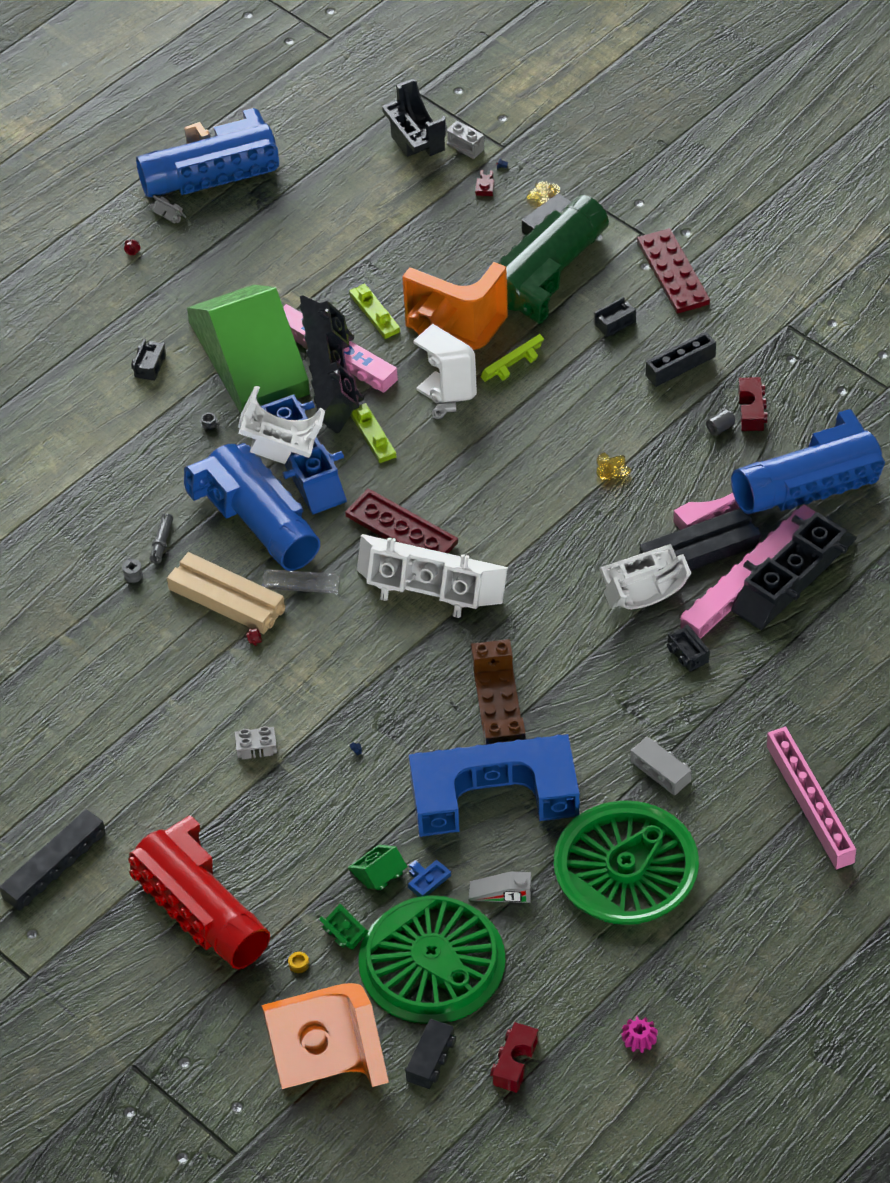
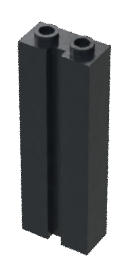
[640,508,761,571]

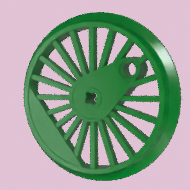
[554,801,699,925]
[359,896,505,1024]

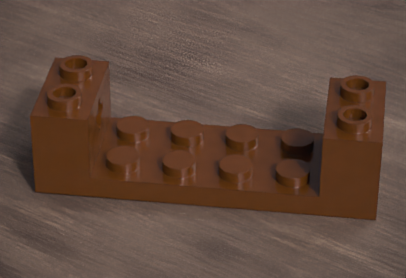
[471,639,526,745]

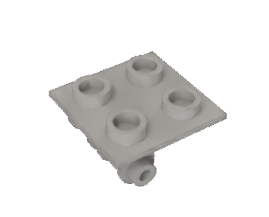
[235,726,277,760]

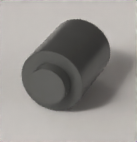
[706,409,735,436]

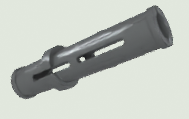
[149,514,173,563]

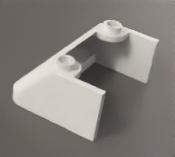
[413,324,477,404]

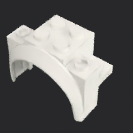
[238,386,325,464]
[599,544,691,609]

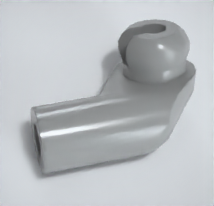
[432,402,456,419]

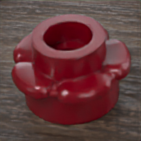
[124,239,141,256]
[246,628,262,646]

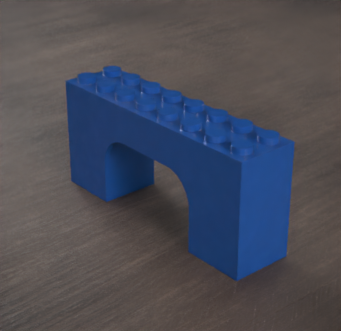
[409,734,580,837]

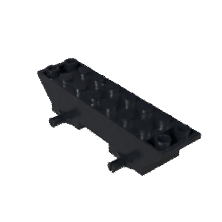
[299,295,364,434]
[731,512,857,631]

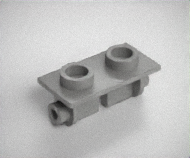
[150,195,186,223]

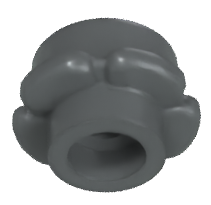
[200,412,218,429]

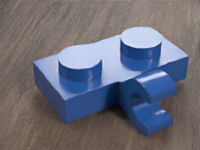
[408,860,451,897]

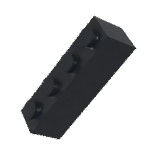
[646,331,716,387]

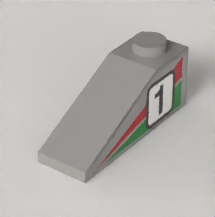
[469,871,531,903]

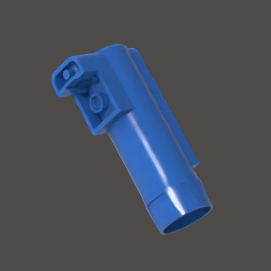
[136,108,279,198]
[731,409,885,514]
[184,443,320,571]

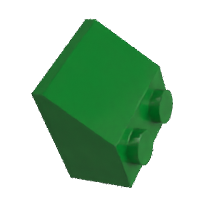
[348,845,408,890]

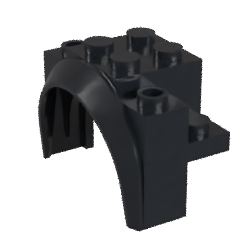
[382,79,447,157]

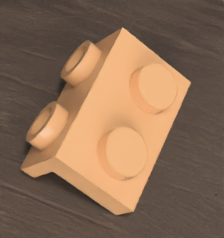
[184,122,211,144]

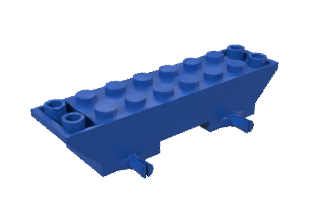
[261,394,347,515]

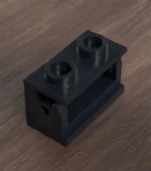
[594,297,636,337]
[131,339,166,381]
[667,624,710,672]

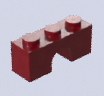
[738,377,767,431]
[490,1022,539,1093]

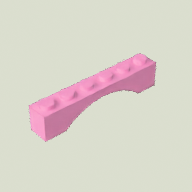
[673,492,739,530]

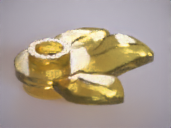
[526,181,561,207]
[596,452,631,479]

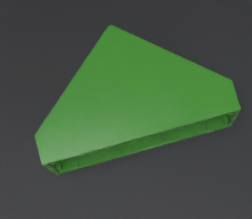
[187,285,310,414]

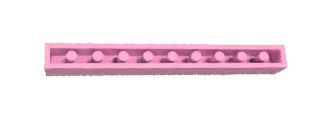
[680,504,816,639]

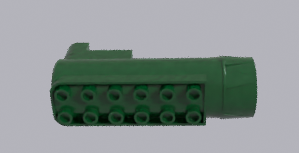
[498,195,609,324]

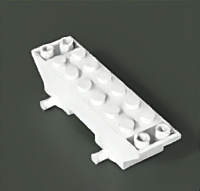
[357,534,508,618]

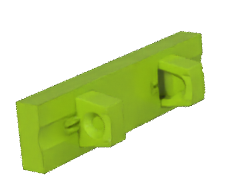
[349,283,400,339]
[481,334,544,382]
[351,403,396,463]

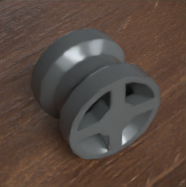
[122,559,143,583]

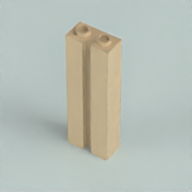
[167,552,285,634]

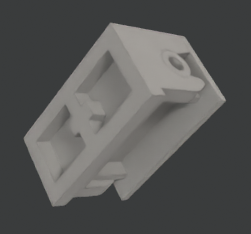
[447,121,484,159]

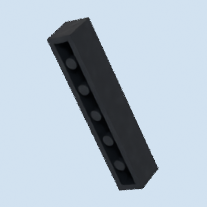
[0,809,106,911]

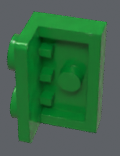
[319,904,369,950]

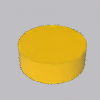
[288,952,309,973]

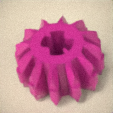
[621,1016,658,1053]

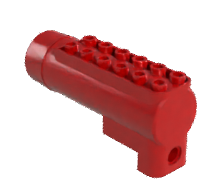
[128,815,270,969]

